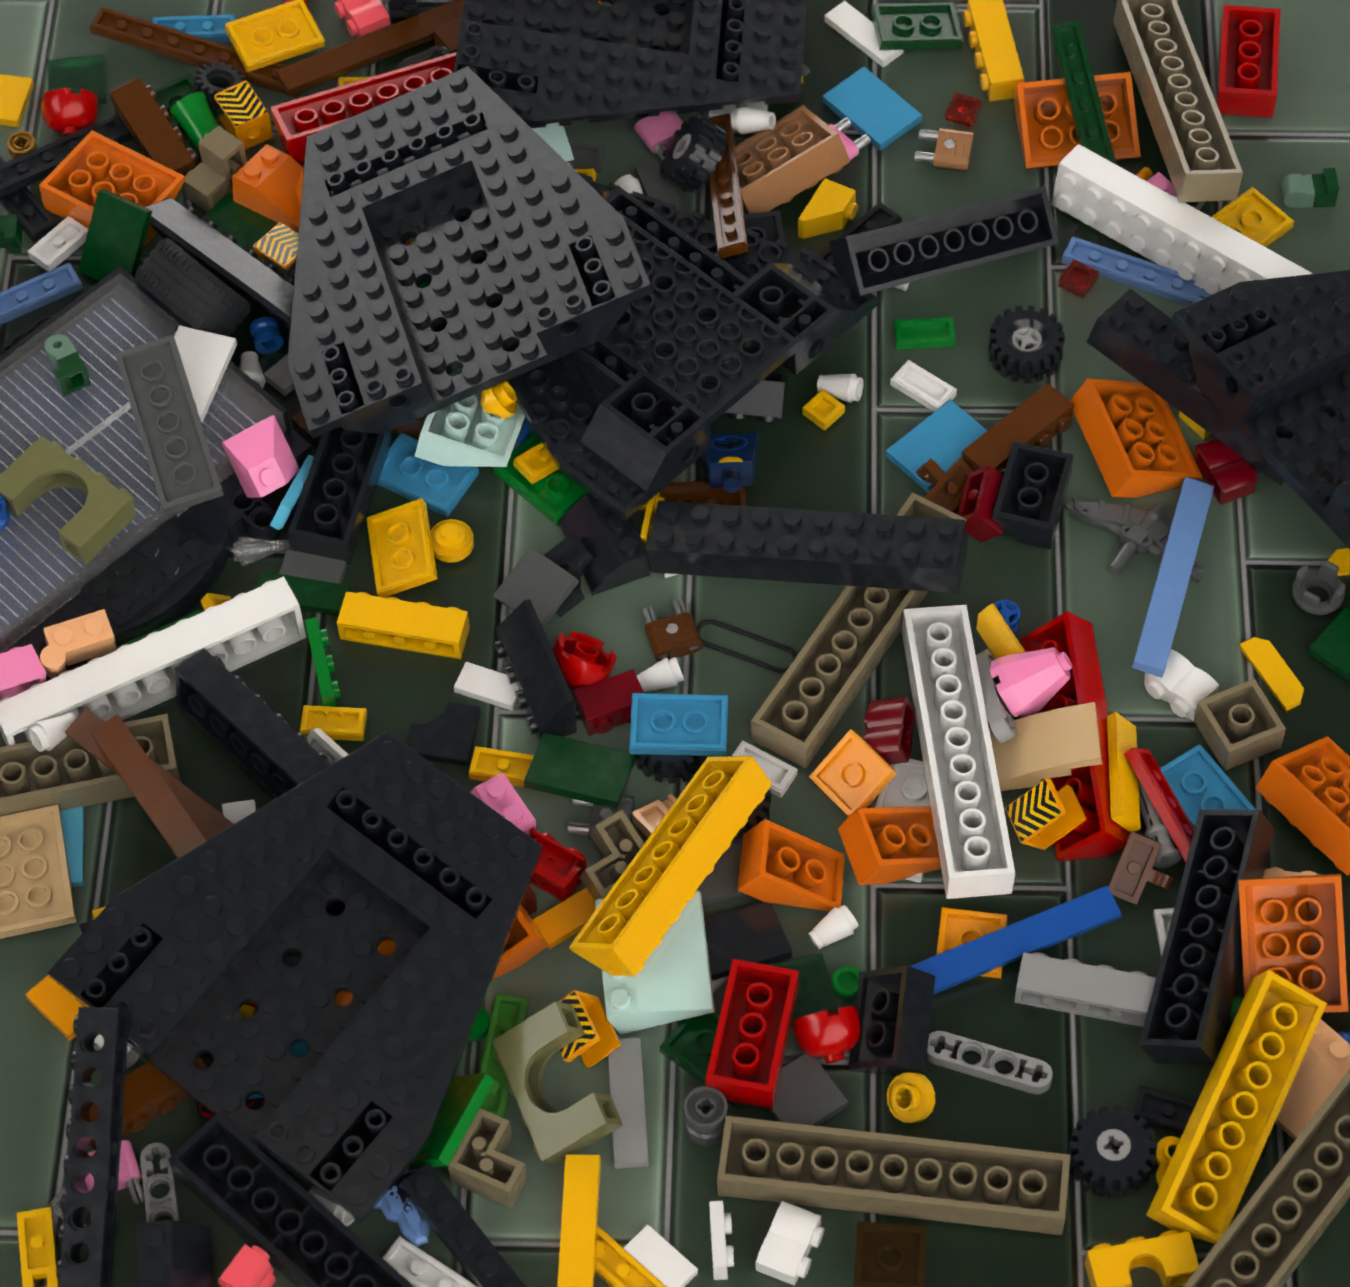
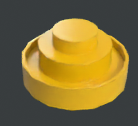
[480,381,517,419]
[431,519,474,563]
[887,1072,935,1123]

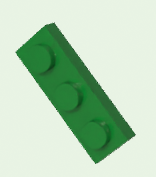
[305,617,341,707]

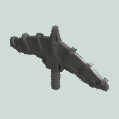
[1065,498,1205,583]

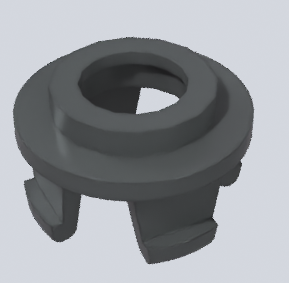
[1292,560,1346,615]

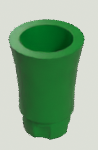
[170,92,218,152]

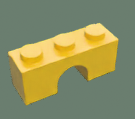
[1085,1230,1199,1287]

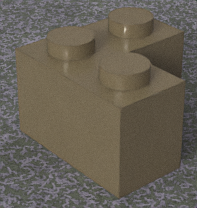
[183,126,247,212]
[580,809,644,900]
[448,1108,527,1209]

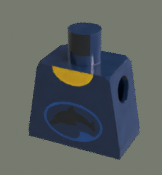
[700,432,758,493]

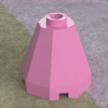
[990,648,1073,719]

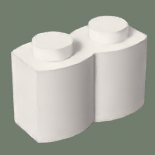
[1144,649,1219,721]
[756,1201,825,1286]

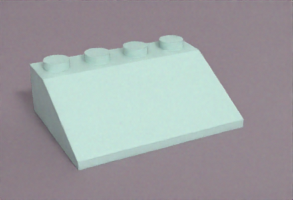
[415,368,525,467]
[595,890,715,1035]

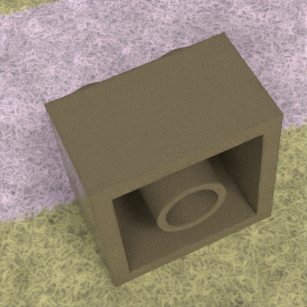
[1194,678,1286,771]

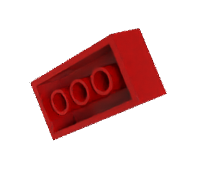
[1216,5,1281,118]
[705,959,799,1109]

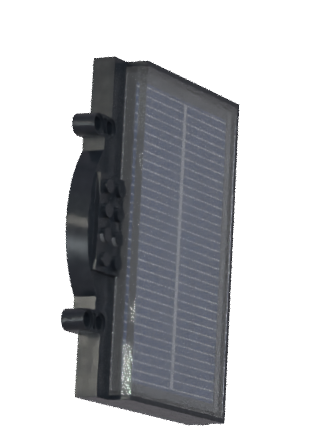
[0,266,313,677]

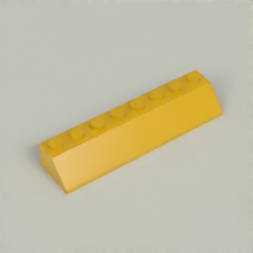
[569,756,772,977]
[1146,970,1327,1244]

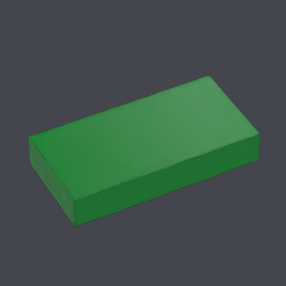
[894,317,956,350]

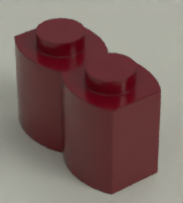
[1194,438,1258,505]
[864,696,915,765]

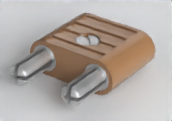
[914,128,974,171]

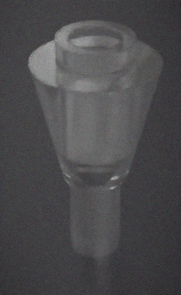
[233,536,290,567]

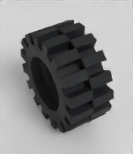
[193,62,245,113]

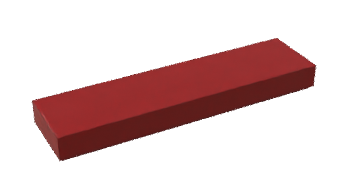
[1125,748,1195,863]

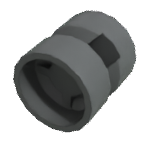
[683,1086,728,1147]

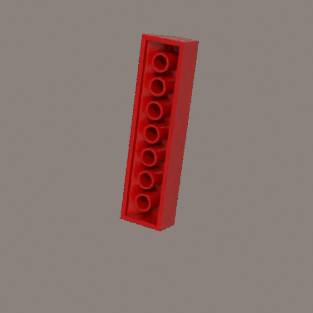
[270,52,457,165]
[1020,611,1130,861]

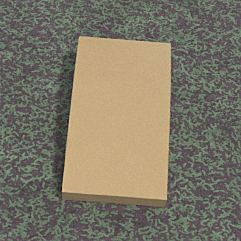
[989,702,1102,791]

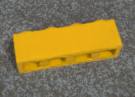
[963,0,1024,102]
[337,592,470,659]

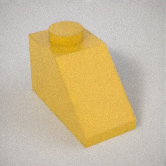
[798,178,858,239]

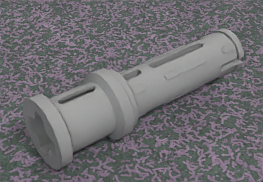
[1139,781,1181,868]

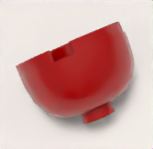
[41,88,98,137]
[553,631,617,690]
[792,1006,861,1064]

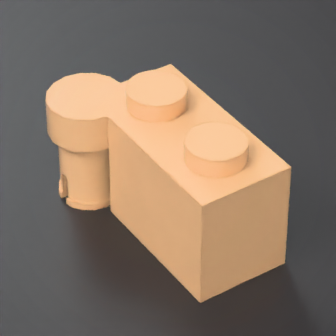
[40,609,116,679]

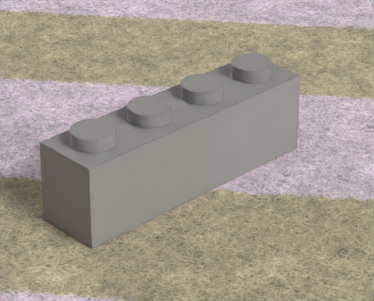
[1014,952,1156,1027]

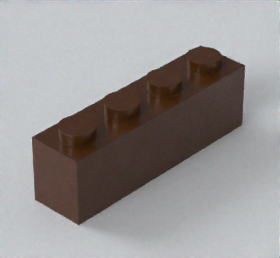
[109,77,199,176]
[961,383,1074,476]
[70,1056,207,1151]

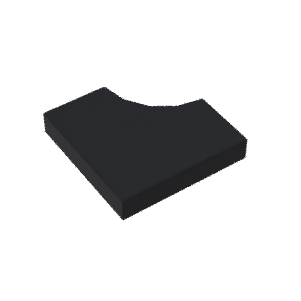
[544,532,593,617]
[406,702,481,767]

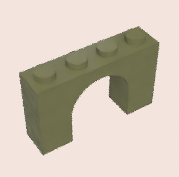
[0,436,137,565]
[492,1001,623,1164]

